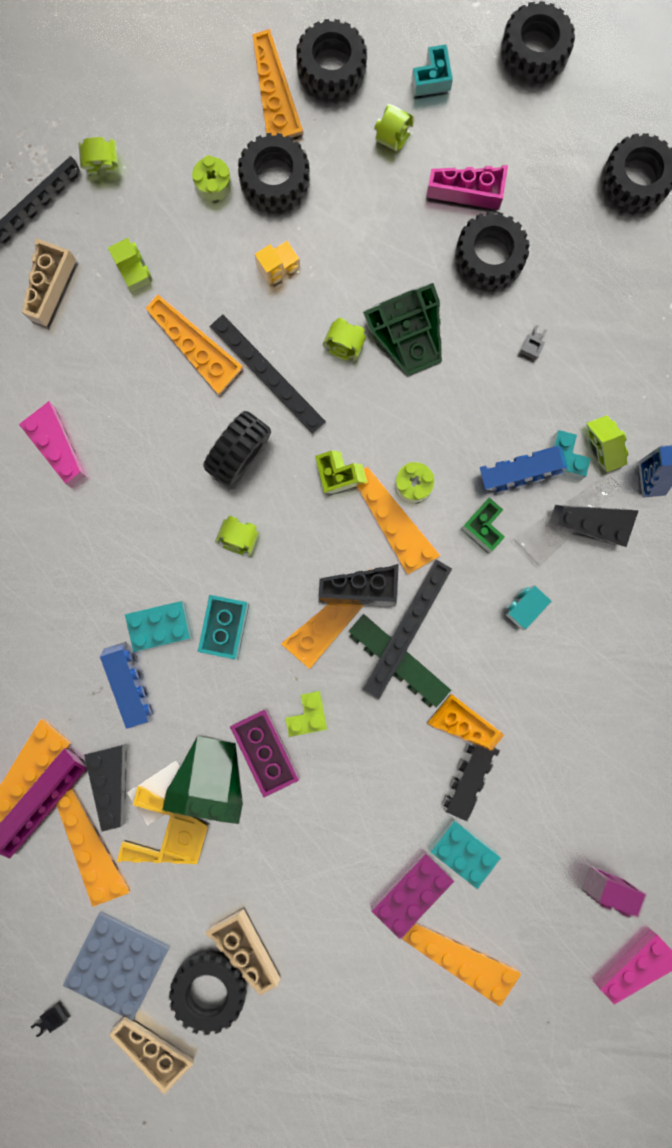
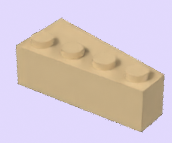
[22,238,76,327]
[205,909,281,995]
[109,1017,194,1094]

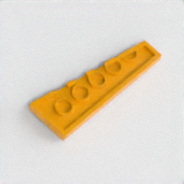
[252,29,303,138]
[146,294,243,396]
[356,467,440,575]
[281,569,371,669]
[0,719,71,823]
[56,789,130,907]
[402,923,521,1007]

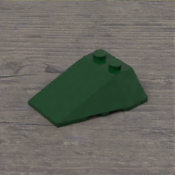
[363,283,442,376]
[162,736,242,824]

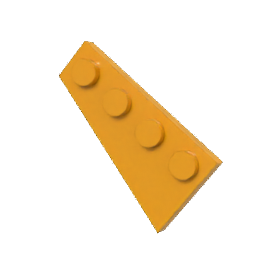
[427,694,504,751]

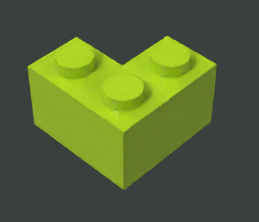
[108,238,151,293]
[586,415,629,473]
[315,450,367,494]
[285,691,327,737]

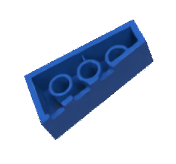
[639,445,672,498]
[479,446,568,493]
[100,641,151,729]

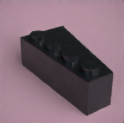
[318,564,399,607]
[443,742,500,822]
[84,744,126,832]

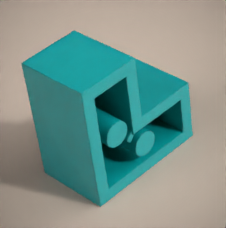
[411,44,453,96]
[551,430,591,480]
[506,585,552,630]

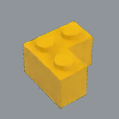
[254,241,300,285]

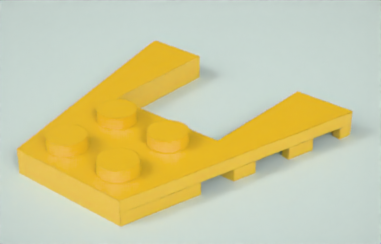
[117,785,209,864]

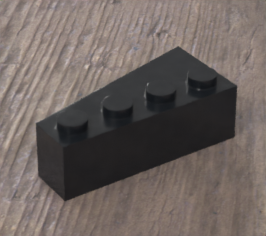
[549,505,639,547]

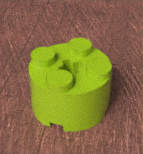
[374,104,414,151]
[78,137,118,175]
[192,155,231,202]
[322,318,366,361]
[395,462,434,503]
[215,516,259,556]

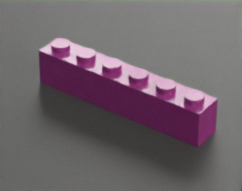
[0,748,87,859]

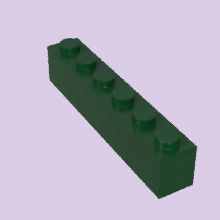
[348,614,451,708]

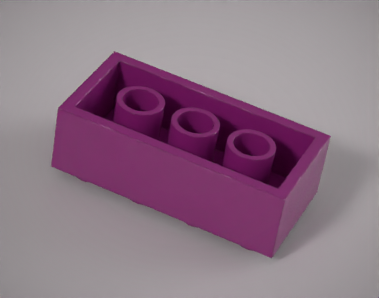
[230,709,300,798]
[371,851,455,939]
[582,866,646,918]

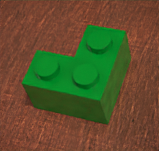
[461,497,505,553]

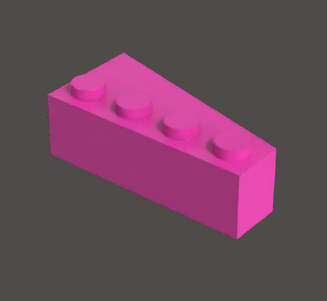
[426,165,508,210]
[19,401,85,487]
[595,929,672,1005]

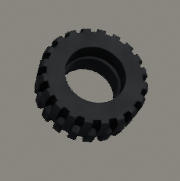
[501,1,575,81]
[296,19,367,99]
[238,133,310,211]
[602,133,672,212]
[455,211,530,290]
[203,411,271,486]
[169,951,247,1035]

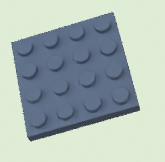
[63,912,170,1021]

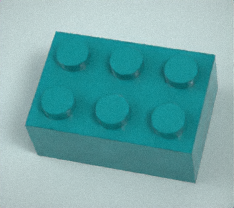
[197,595,249,660]
[125,601,193,653]
[429,818,501,889]

